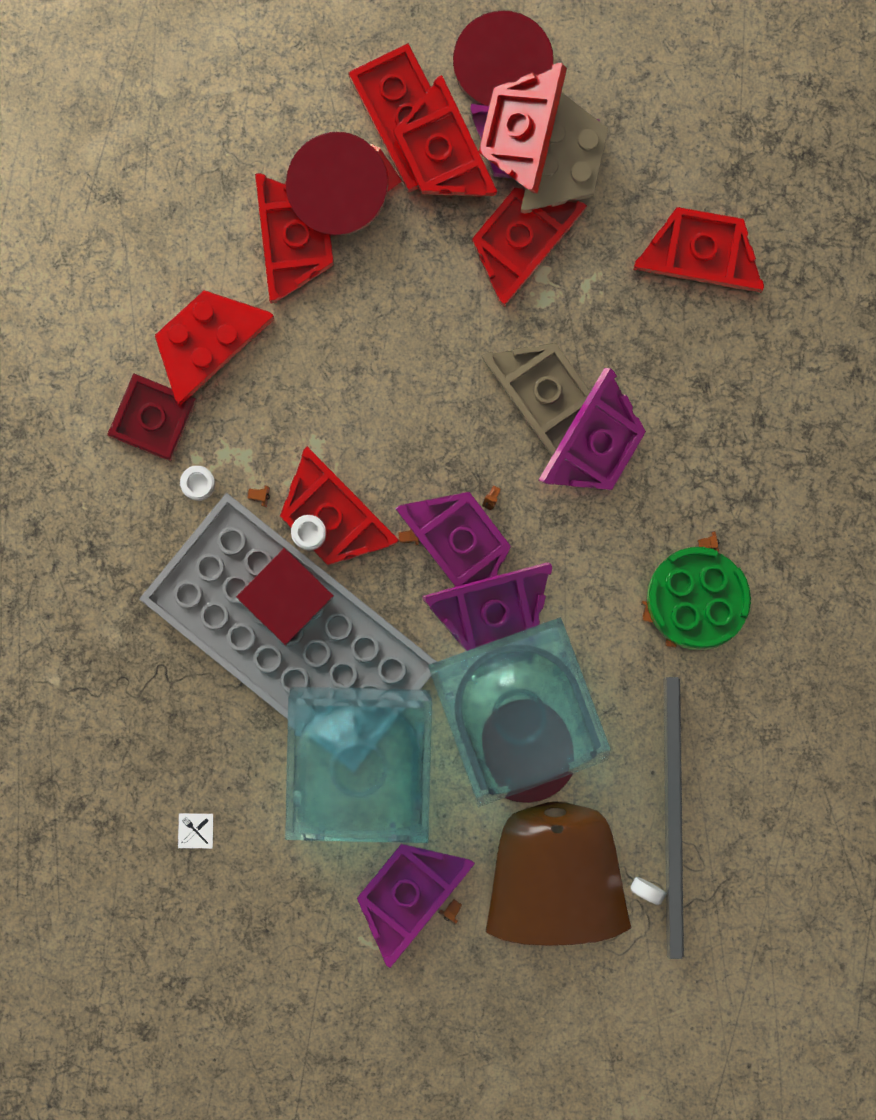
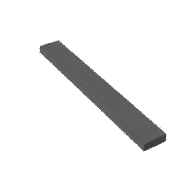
[663,677,684,959]

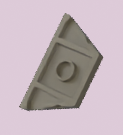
[521,93,608,214]
[482,343,591,457]

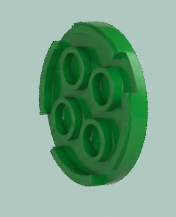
[647,547,751,650]

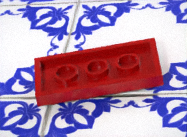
[348,43,431,193]

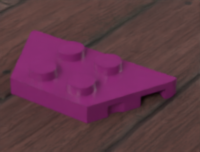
[538,368,646,490]
[395,492,511,587]
[422,562,552,656]
[357,844,475,968]

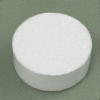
[180,466,215,501]
[291,515,326,550]
[630,877,667,905]

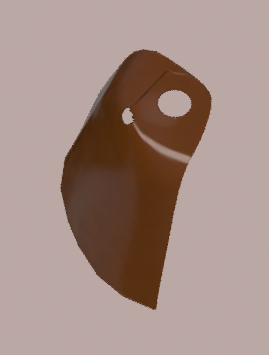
[486,801,631,946]

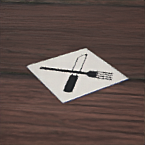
[178,813,213,849]

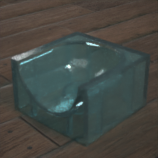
[428,617,611,807]
[285,687,432,843]

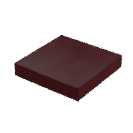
[107,373,197,462]
[236,548,334,646]

